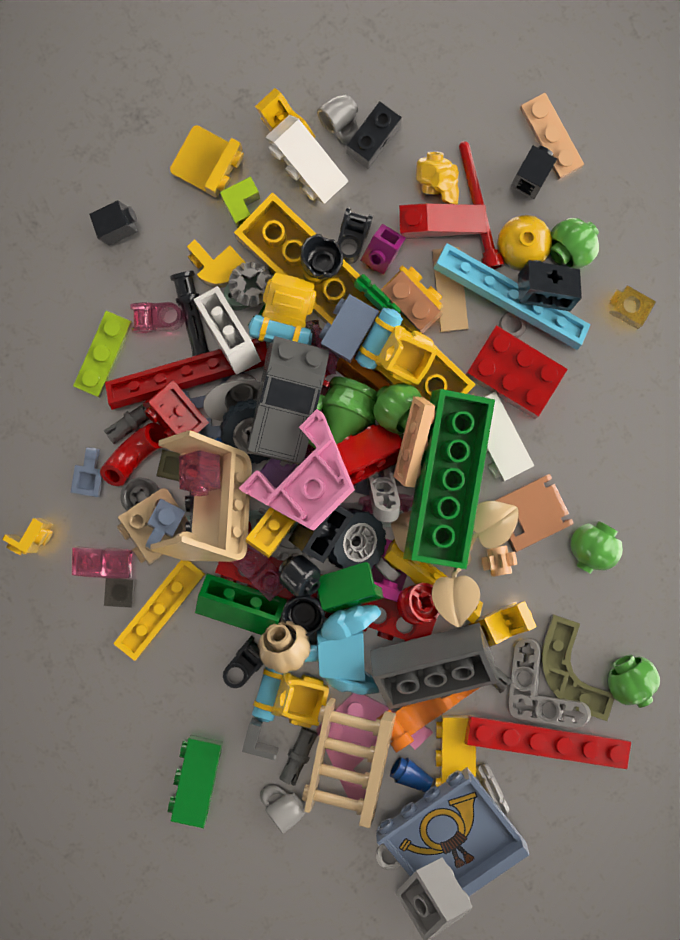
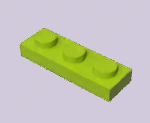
[73,311,133,398]

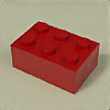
[465,325,568,419]

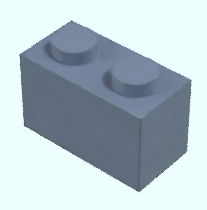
[319,294,379,363]

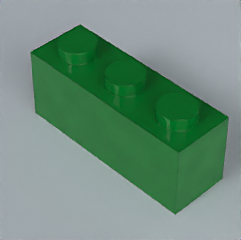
[195,573,287,635]
[167,735,223,829]

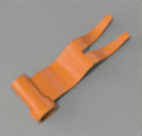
[376,688,479,753]

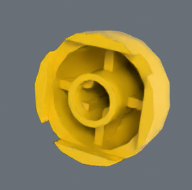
[496,215,553,271]

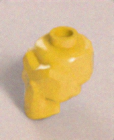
[416,152,459,204]

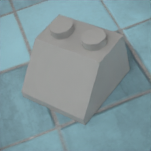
[395,857,473,940]

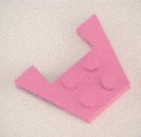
[239,409,355,531]
[316,693,433,800]

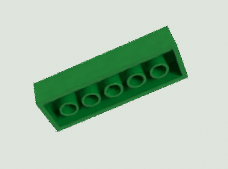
[403,389,495,570]

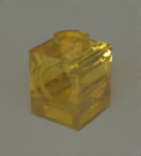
[609,285,656,329]

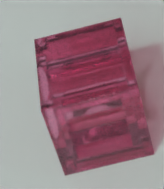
[179,450,220,496]

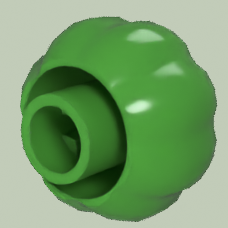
[550,218,599,268]
[373,383,422,434]
[570,521,623,574]
[608,655,660,708]

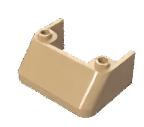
[150,430,252,562]

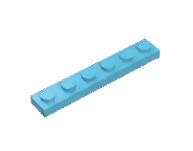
[433,243,591,350]

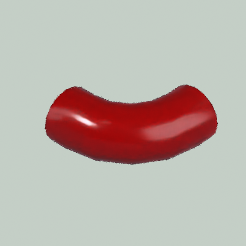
[100,422,165,487]

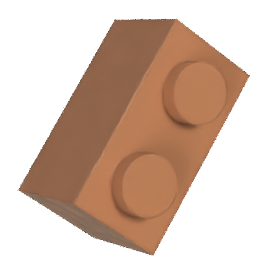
[382,271,442,334]

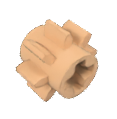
[481,545,517,577]

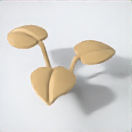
[391,501,519,627]

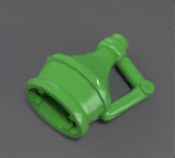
[308,376,377,449]

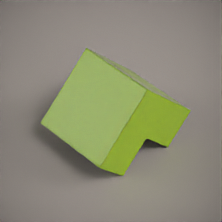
[220,176,260,228]

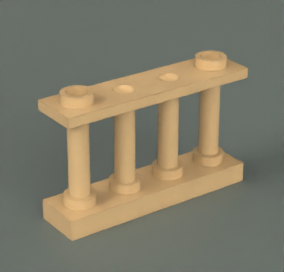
[302,698,396,828]

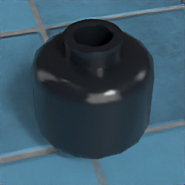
[278,555,321,597]

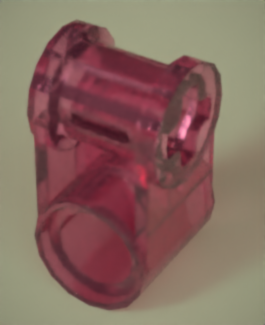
[130,302,185,333]

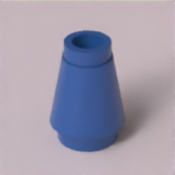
[390,757,433,793]

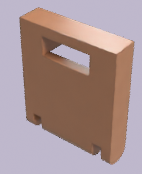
[494,474,574,552]

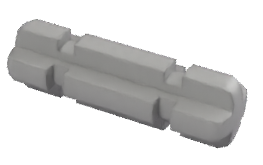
[476,762,510,814]

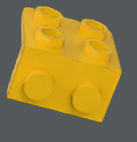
[170,125,244,198]

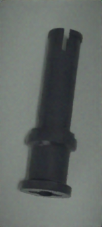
[170,271,209,356]

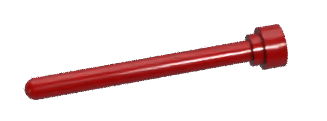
[459,141,505,270]

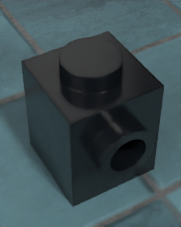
[89,200,138,246]

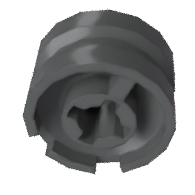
[120,477,160,511]

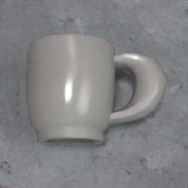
[317,94,358,144]
[260,785,305,834]

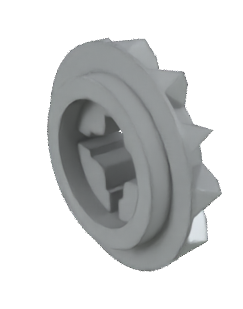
[229,261,272,306]

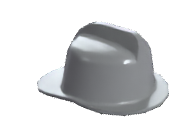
[203,373,261,421]

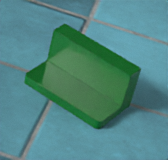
[318,562,384,614]

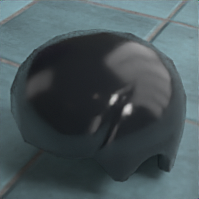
[300,234,343,280]
[282,595,325,636]

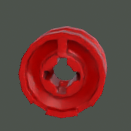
[397,583,440,625]

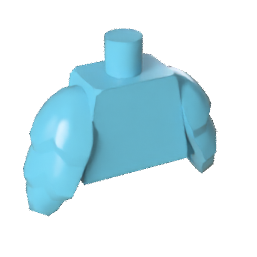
[305,605,381,695]

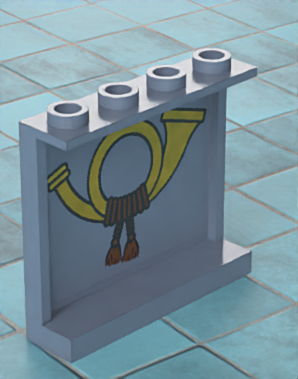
[376,767,530,896]

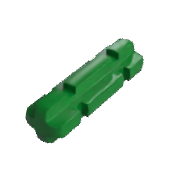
[354,274,401,314]

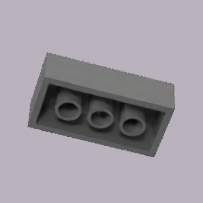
[370,623,498,710]

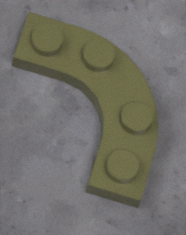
[541,614,615,721]

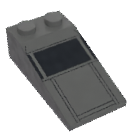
[247,336,329,465]

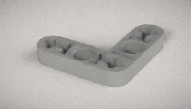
[366,463,416,522]
[508,638,591,728]

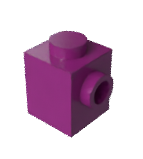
[360,224,406,275]

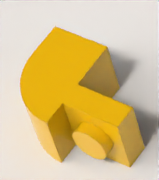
[255,88,316,138]
[187,239,246,288]
[469,601,537,647]

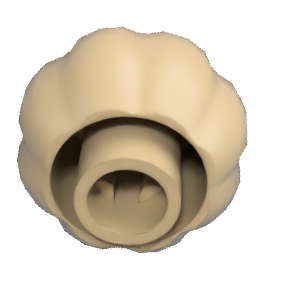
[258,621,311,674]

